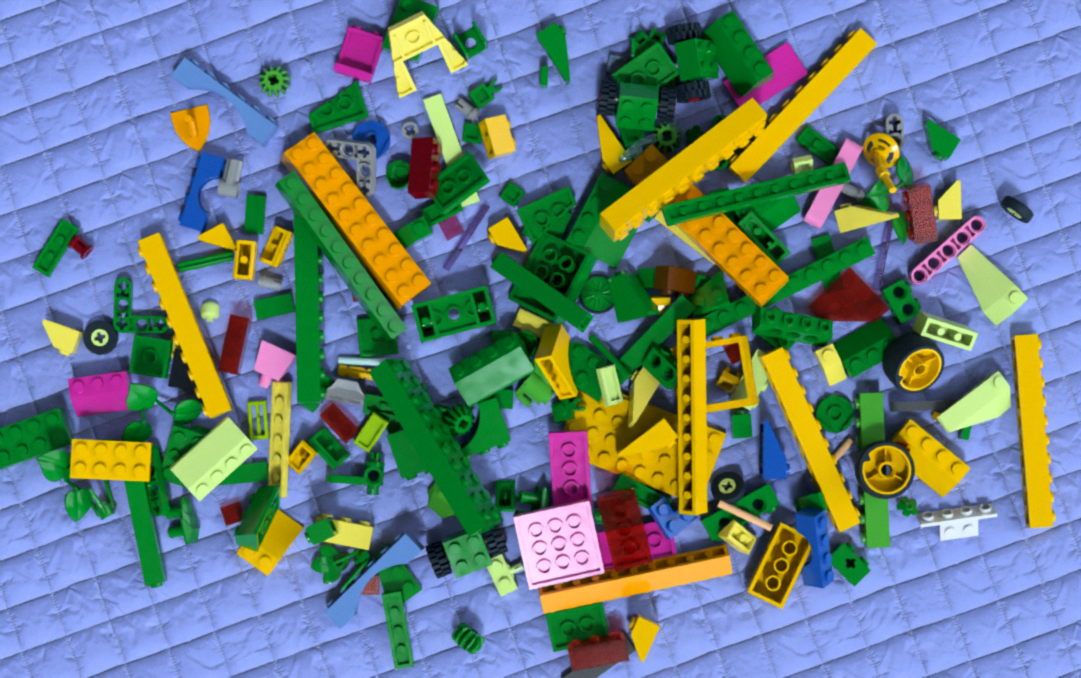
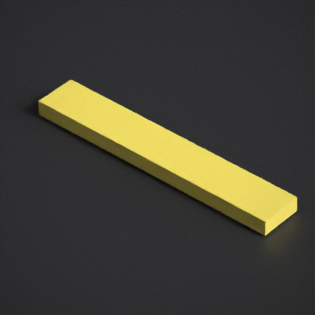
[268,381,292,497]

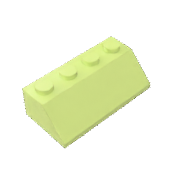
[169,416,257,501]

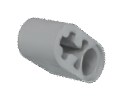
[883,114,904,149]

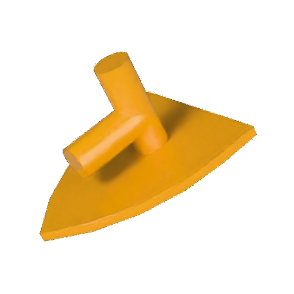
[170,104,211,152]

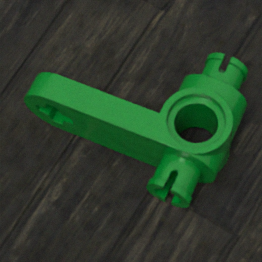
[325,452,385,495]

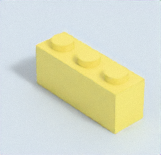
[315,513,375,550]

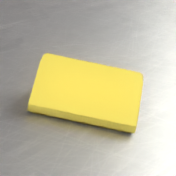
[718,520,757,555]

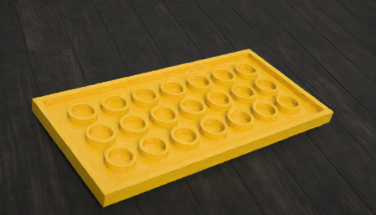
[563,390,726,498]

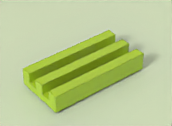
[247,400,270,440]

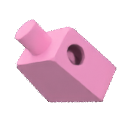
[254,340,296,389]

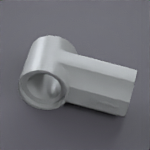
[218,158,244,199]

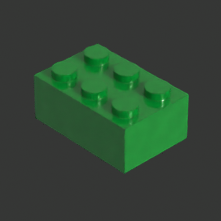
[381,0,439,64]

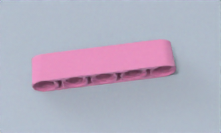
[803,138,863,229]
[908,216,986,285]

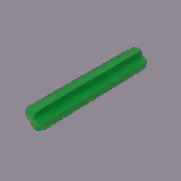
[177,250,234,272]

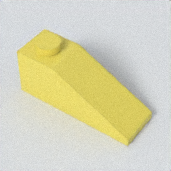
[834,203,899,233]
[628,367,660,429]

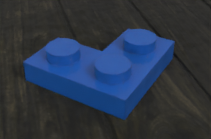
[647,496,697,539]

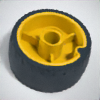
[882,332,945,394]
[855,441,915,499]

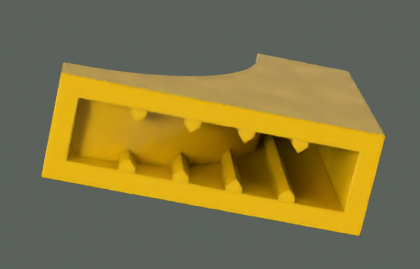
[534,324,578,400]

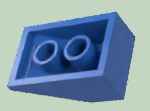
[759,420,790,479]

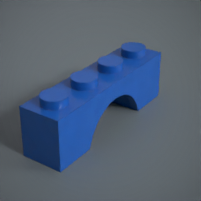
[178,152,227,233]
[795,507,834,588]

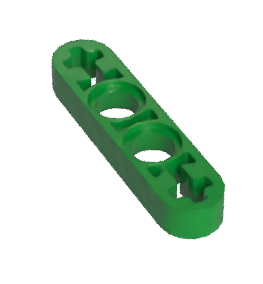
[146,443,170,517]

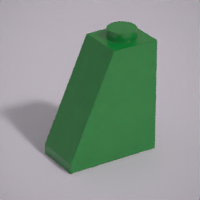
[608,270,659,323]

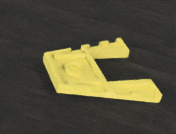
[387,11,468,98]

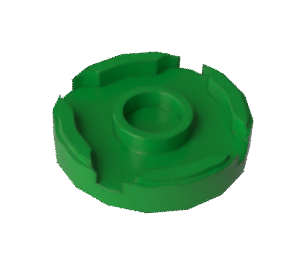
[815,395,854,433]

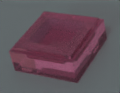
[439,215,464,241]

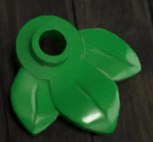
[311,545,349,584]

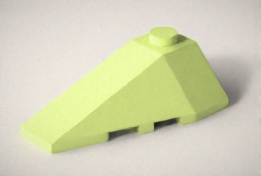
[957,245,1028,326]
[936,371,1011,433]

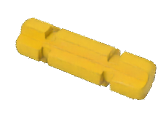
[338,364,373,381]

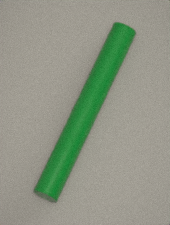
[589,334,632,380]

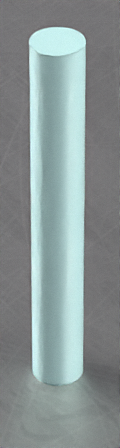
[338,357,389,366]

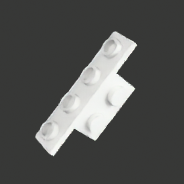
[917,503,997,541]

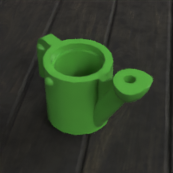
[515,359,555,407]

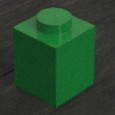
[730,411,753,439]

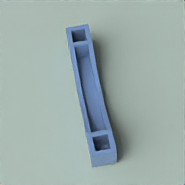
[171,57,278,147]
[324,531,425,629]

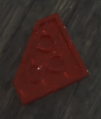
[808,267,890,322]

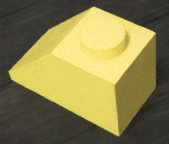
[932,180,962,221]
[42,319,84,356]
[812,343,847,387]

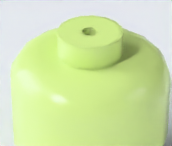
[200,301,220,322]

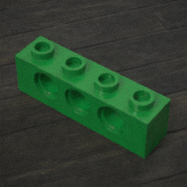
[752,307,833,347]
[700,483,780,542]

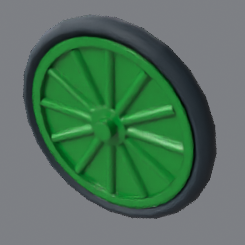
[578,274,614,314]

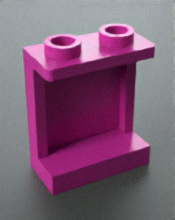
[333,25,384,84]

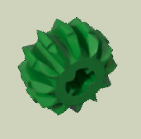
[443,403,476,437]
[451,623,485,654]

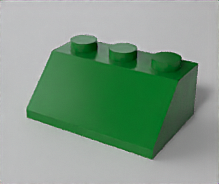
[733,196,801,243]
[833,318,896,379]
[234,485,281,552]

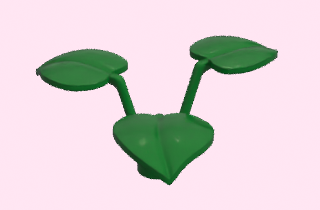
[862,156,914,245]
[121,383,204,442]
[36,439,115,522]

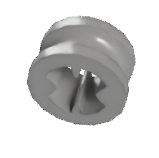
[401,122,419,140]

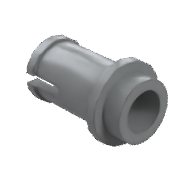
[455,98,480,121]
[840,183,865,203]
[258,274,283,292]

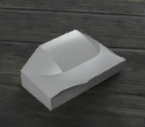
[326,378,365,407]

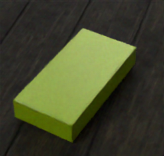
[353,411,390,453]

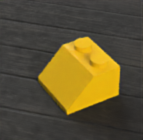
[628,613,660,662]

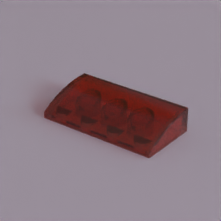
[595,488,653,572]

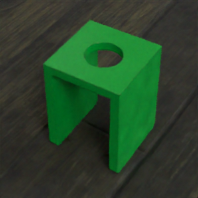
[453,21,488,60]

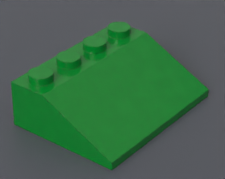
[566,173,638,269]
[508,232,597,325]

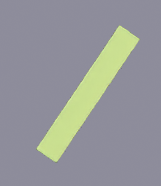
[423,94,480,208]

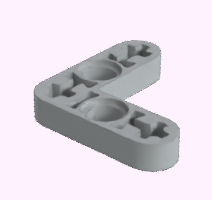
[323,138,376,198]

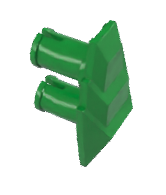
[514,486,549,515]
[165,496,200,544]

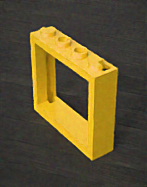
[670,332,759,413]

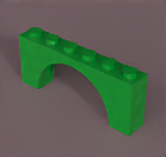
[386,396,511,480]

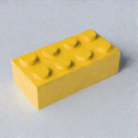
[70,439,153,482]
[745,521,811,609]

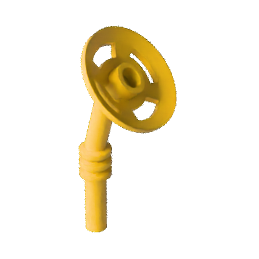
[863,133,900,193]

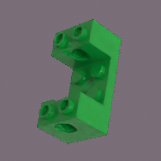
[411,285,497,344]

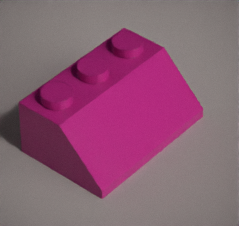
[68,371,131,417]

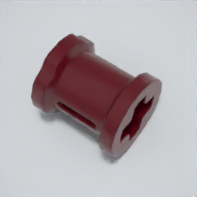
[68,234,94,259]

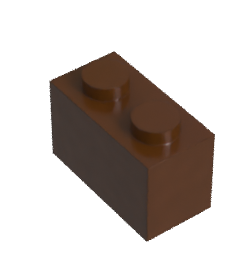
[653,265,697,297]

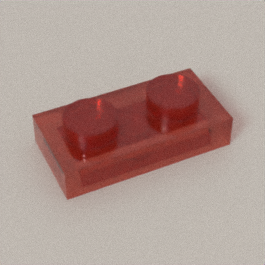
[320,403,360,444]

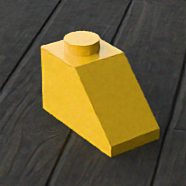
[487,217,527,253]

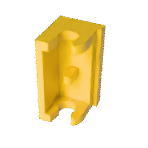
[259,226,294,269]

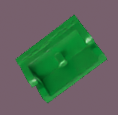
[307,427,351,470]

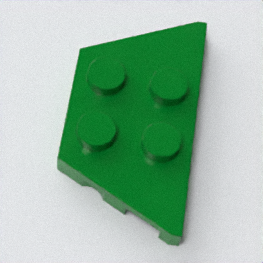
[568,341,608,404]

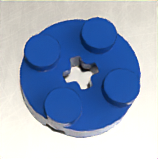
[352,121,391,159]

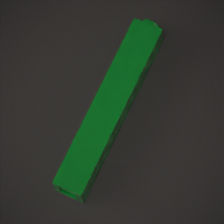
[490,252,594,333]
[124,481,167,588]

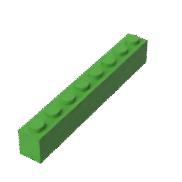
[854,392,890,548]

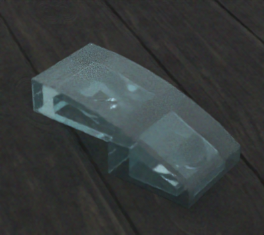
[618,133,657,163]

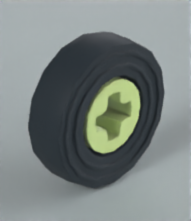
[1000,196,1034,223]
[83,321,118,355]
[711,471,746,505]

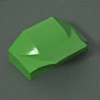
[427,482,456,519]

